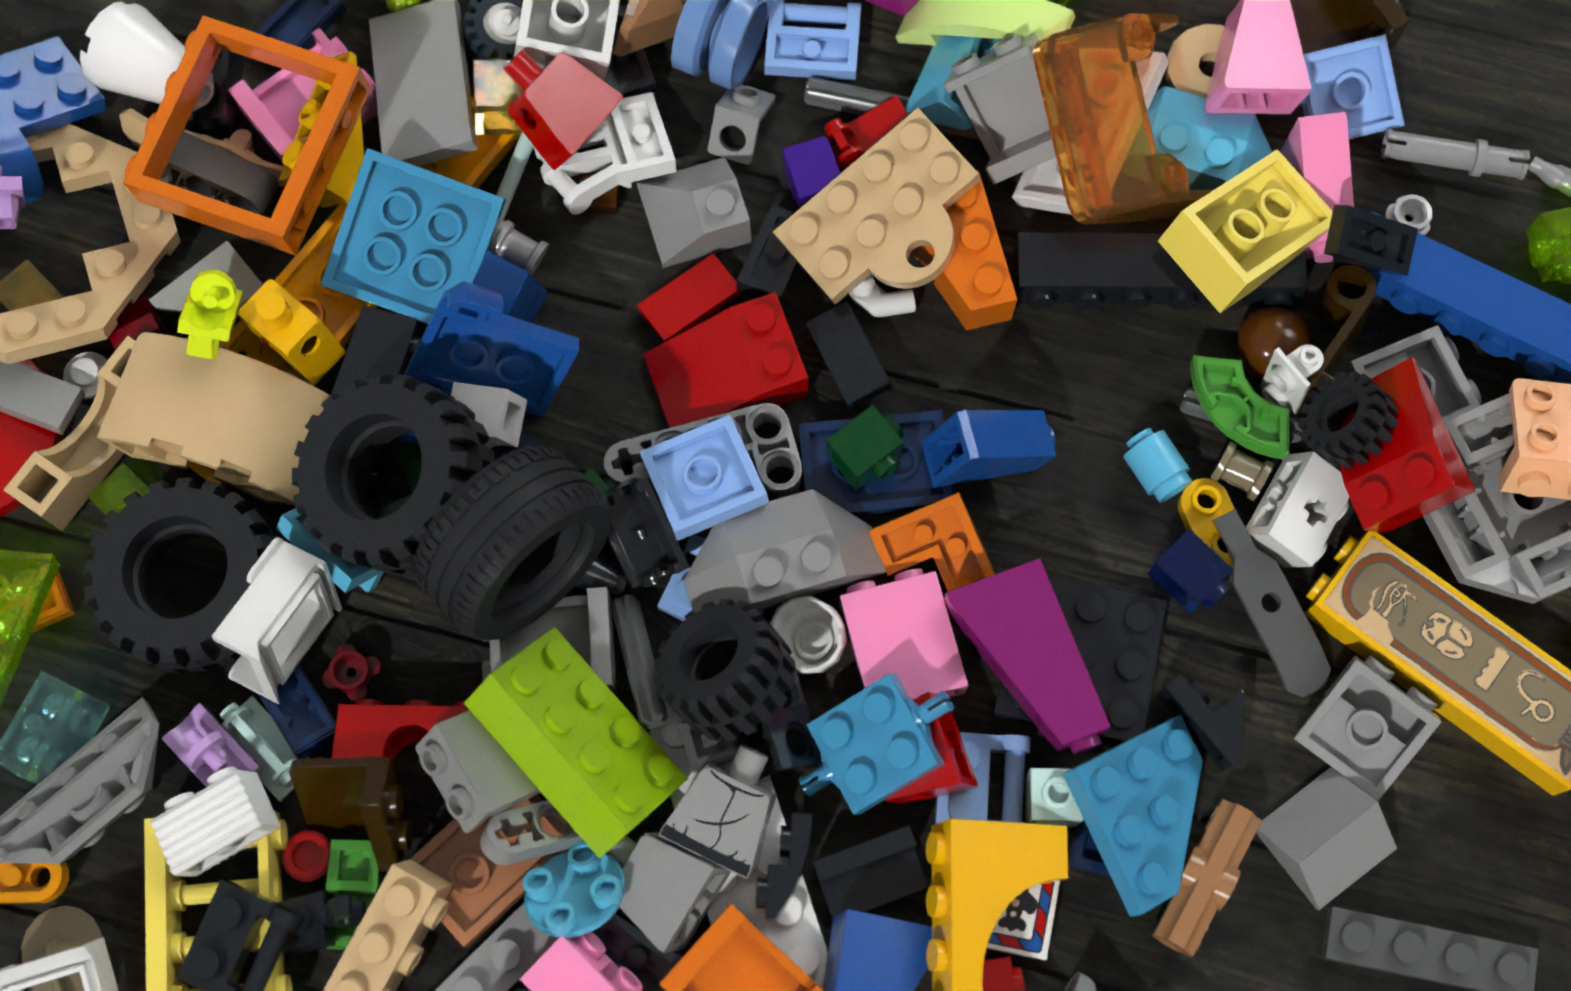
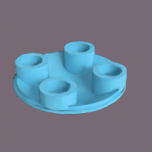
[522,841,625,938]

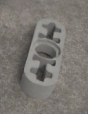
[480,800,583,865]

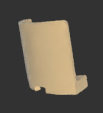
[97,332,330,506]

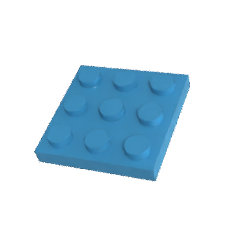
[320,148,506,324]

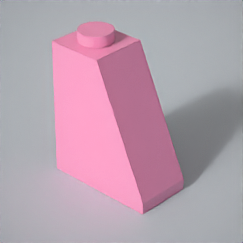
[1205,0,1312,114]
[1280,112,1354,263]

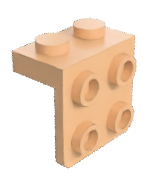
[1498,378,1571,500]

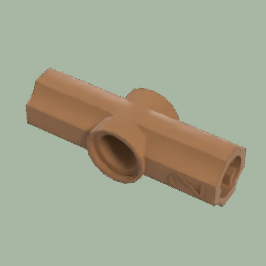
[1151,799,1262,957]

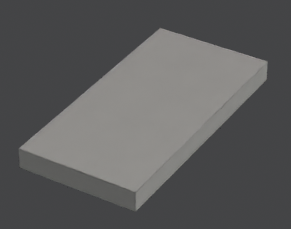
[369,0,478,167]

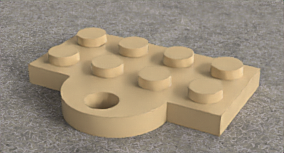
[773,108,981,304]

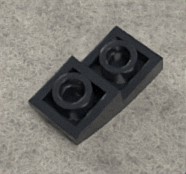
[805,301,893,410]
[756,813,813,922]

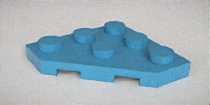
[1062,714,1203,917]

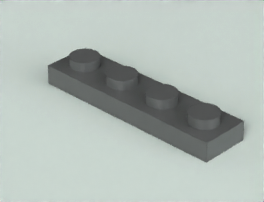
[1321,907,1539,991]

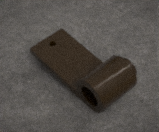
[1298,265,1377,415]

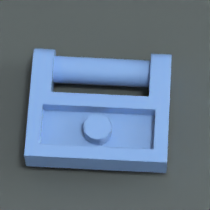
[765,0,861,81]
[935,732,1031,824]

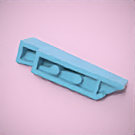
[905,35,1002,130]

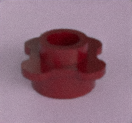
[322,644,381,702]

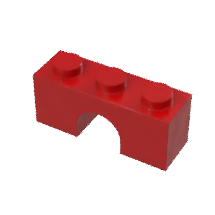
[332,699,469,764]

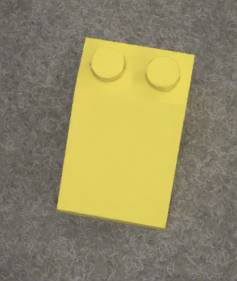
[1158,149,1333,313]

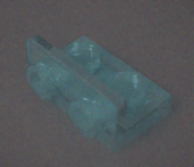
[0,670,110,785]

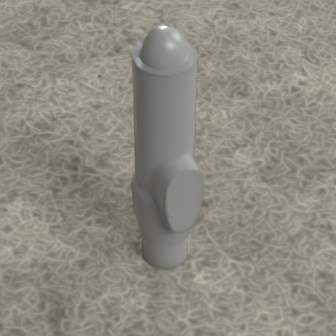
[1528,156,1571,198]

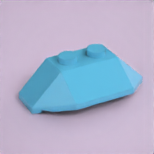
[1120,86,1272,199]

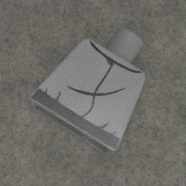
[658,745,776,879]

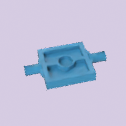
[799,673,954,815]

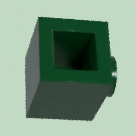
[826,405,904,490]

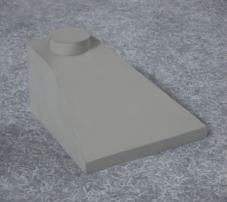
[636,157,752,268]
[149,241,263,313]

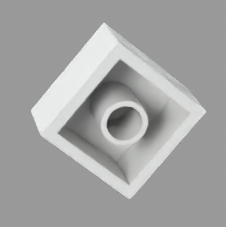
[514,0,620,81]

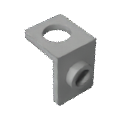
[708,85,776,165]

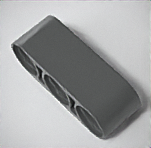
[160,131,280,216]

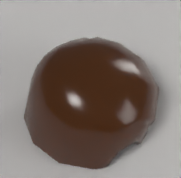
[1236,306,1310,381]

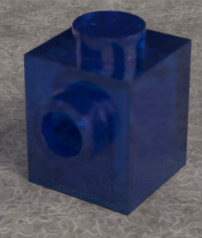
[1148,529,1233,614]

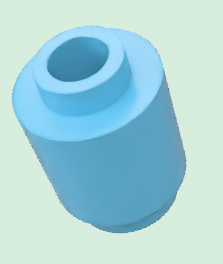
[1123,428,1193,503]

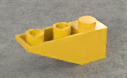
[278,51,364,208]

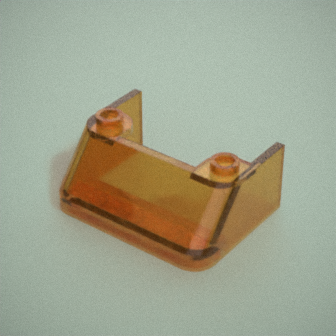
[1033,13,1215,225]

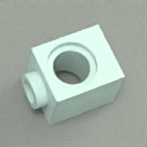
[1025,768,1084,827]

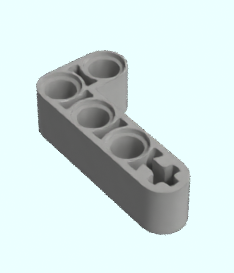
[604,403,802,500]

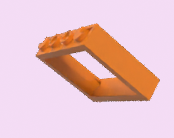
[123,15,371,256]

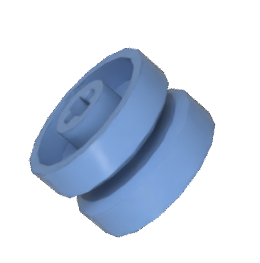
[671,0,770,91]

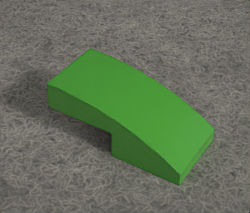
[325,839,384,950]

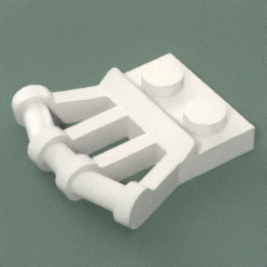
[534,92,676,214]

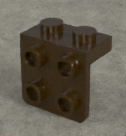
[1291,0,1410,54]
[289,756,413,871]

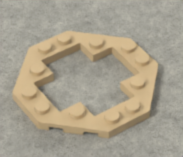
[0,124,181,364]

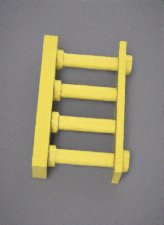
[144,811,293,991]

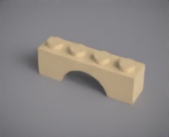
[4,336,136,531]

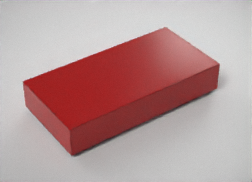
[637,253,741,343]

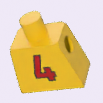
[237,279,346,386]

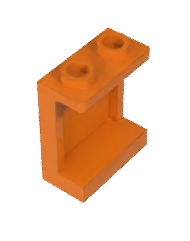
[659,903,825,991]

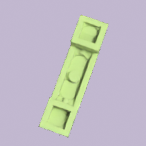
[895,0,1076,55]

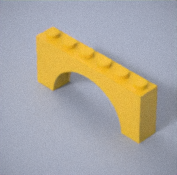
[926,819,1068,991]

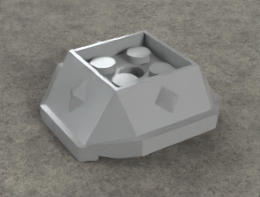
[1423,394,1571,604]

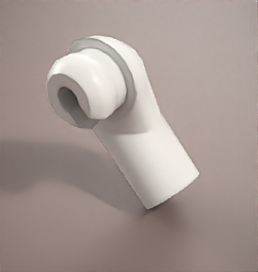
[849,274,916,318]

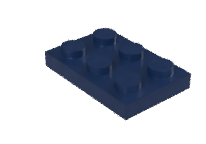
[798,410,952,517]

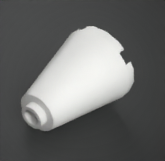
[80,1,214,111]

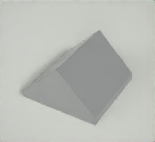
[1256,767,1397,910]

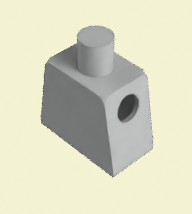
[607,832,731,953]

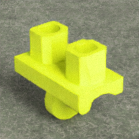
[177,270,243,360]

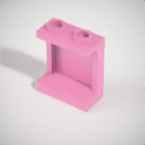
[228,28,378,163]
[839,568,968,700]

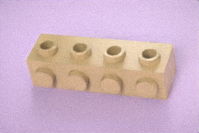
[323,859,454,991]

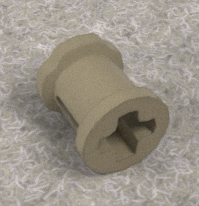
[1209,440,1274,501]

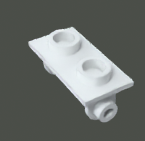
[1260,344,1324,417]

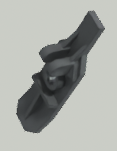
[1212,509,1331,698]

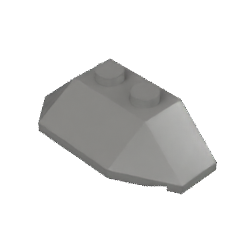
[684,489,886,613]
[0,697,159,864]

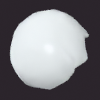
[770,596,847,674]

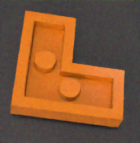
[869,491,995,592]

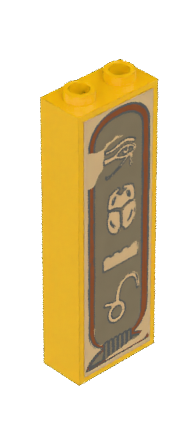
[1304,531,1571,796]

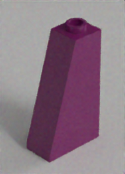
[944,558,1111,755]

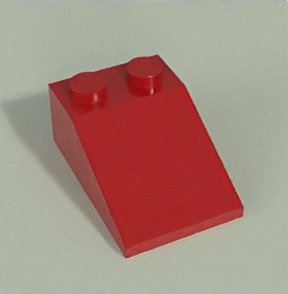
[643,292,808,428]
[1338,357,1475,534]

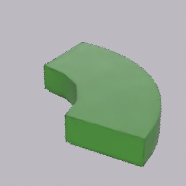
[1190,355,1289,460]

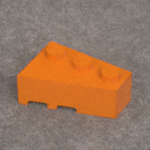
[912,170,1017,331]

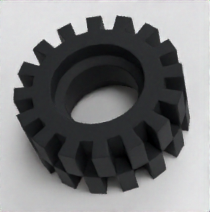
[1298,371,1398,469]

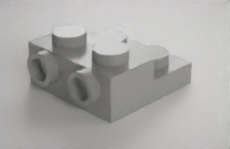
[1346,325,1481,421]
[1294,655,1441,801]

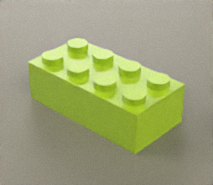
[464,627,688,859]

